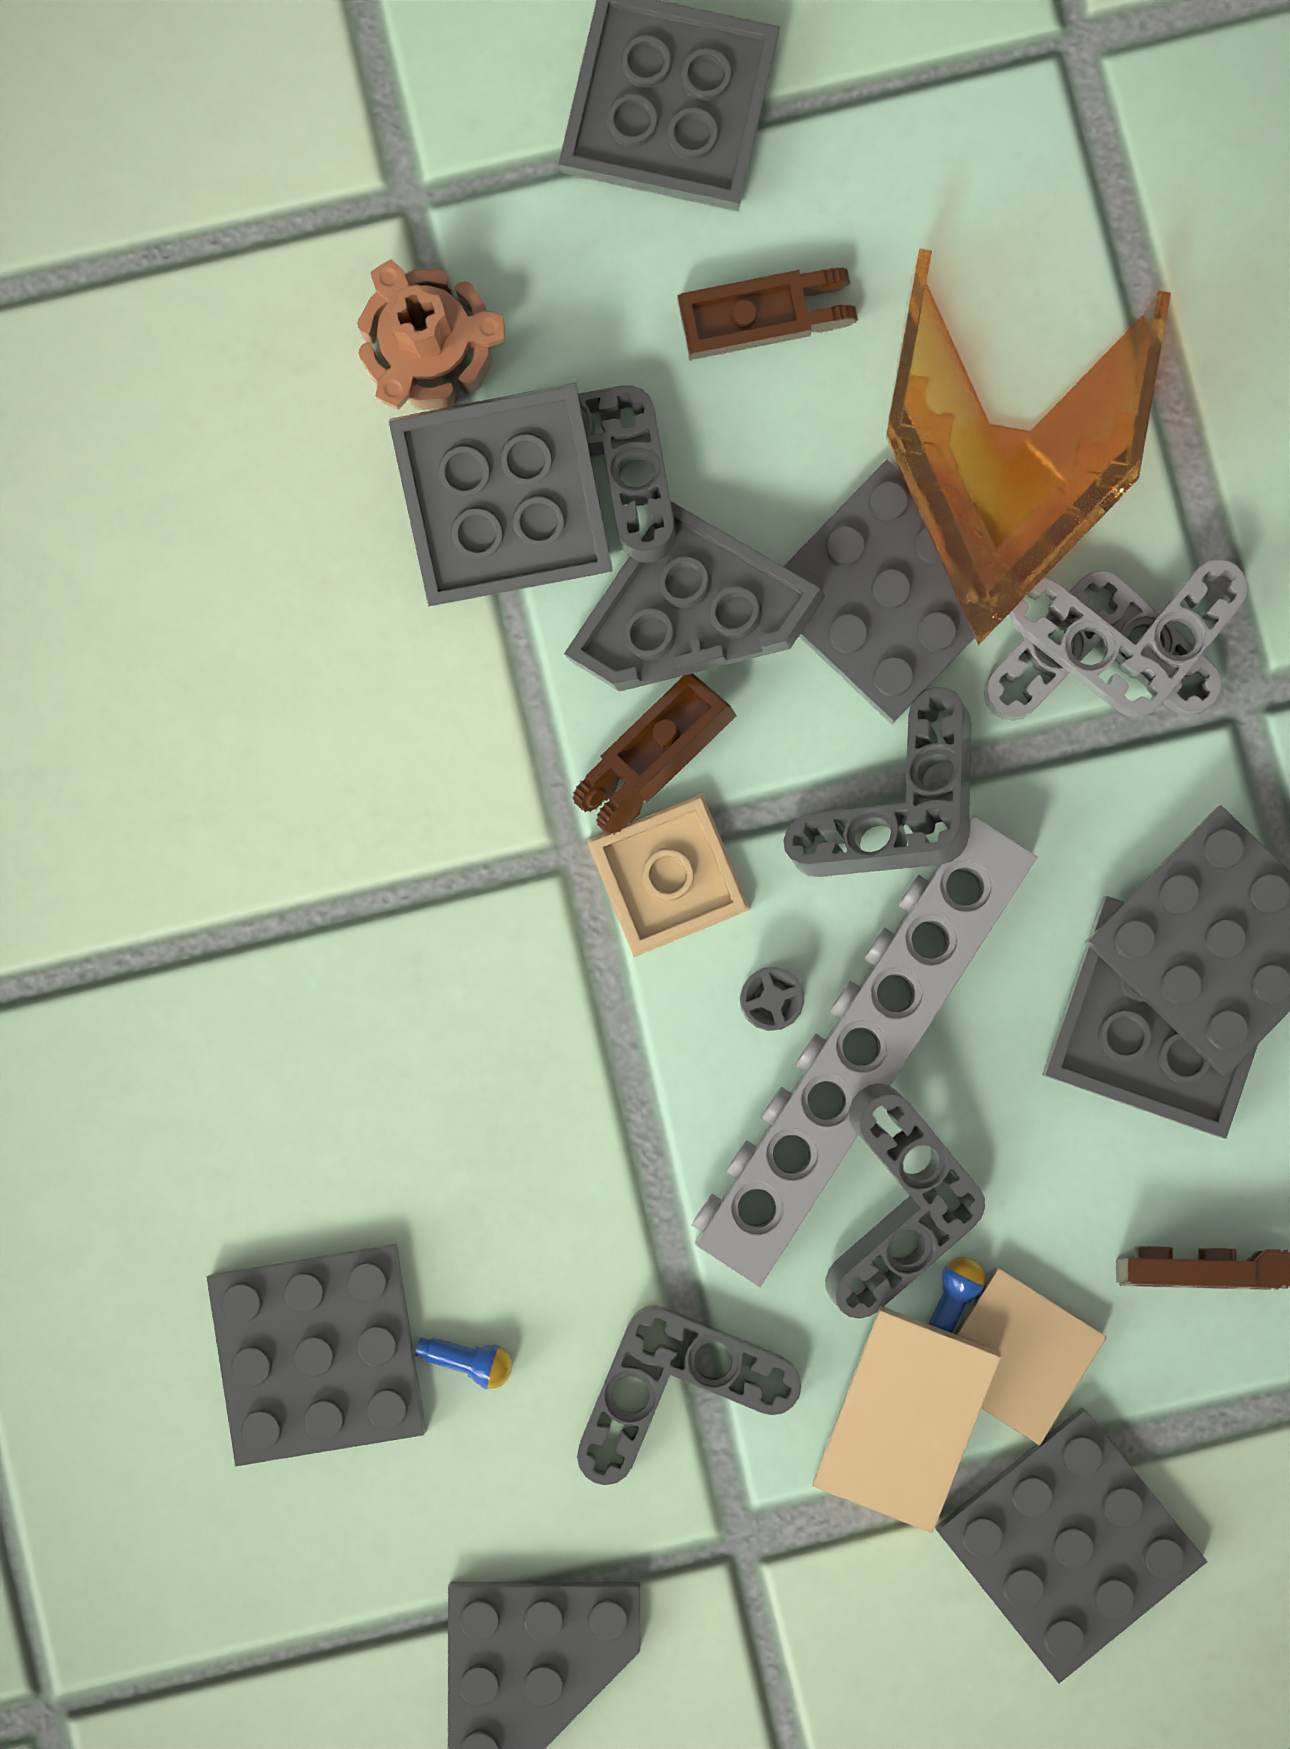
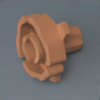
[357,259,505,410]

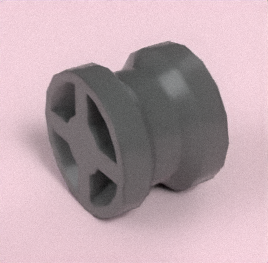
[739,967,804,1031]

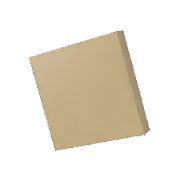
[586,794,750,957]
[954,1267,1107,1446]

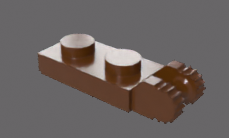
[677,267,858,360]
[572,673,737,835]
[1116,1246,1290,1290]

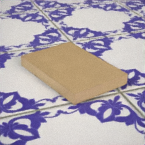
[812,1306,1001,1533]

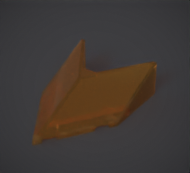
[885,248,1171,646]

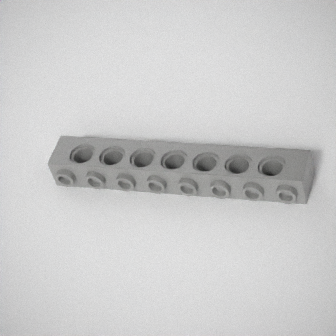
[691,815,1038,1287]

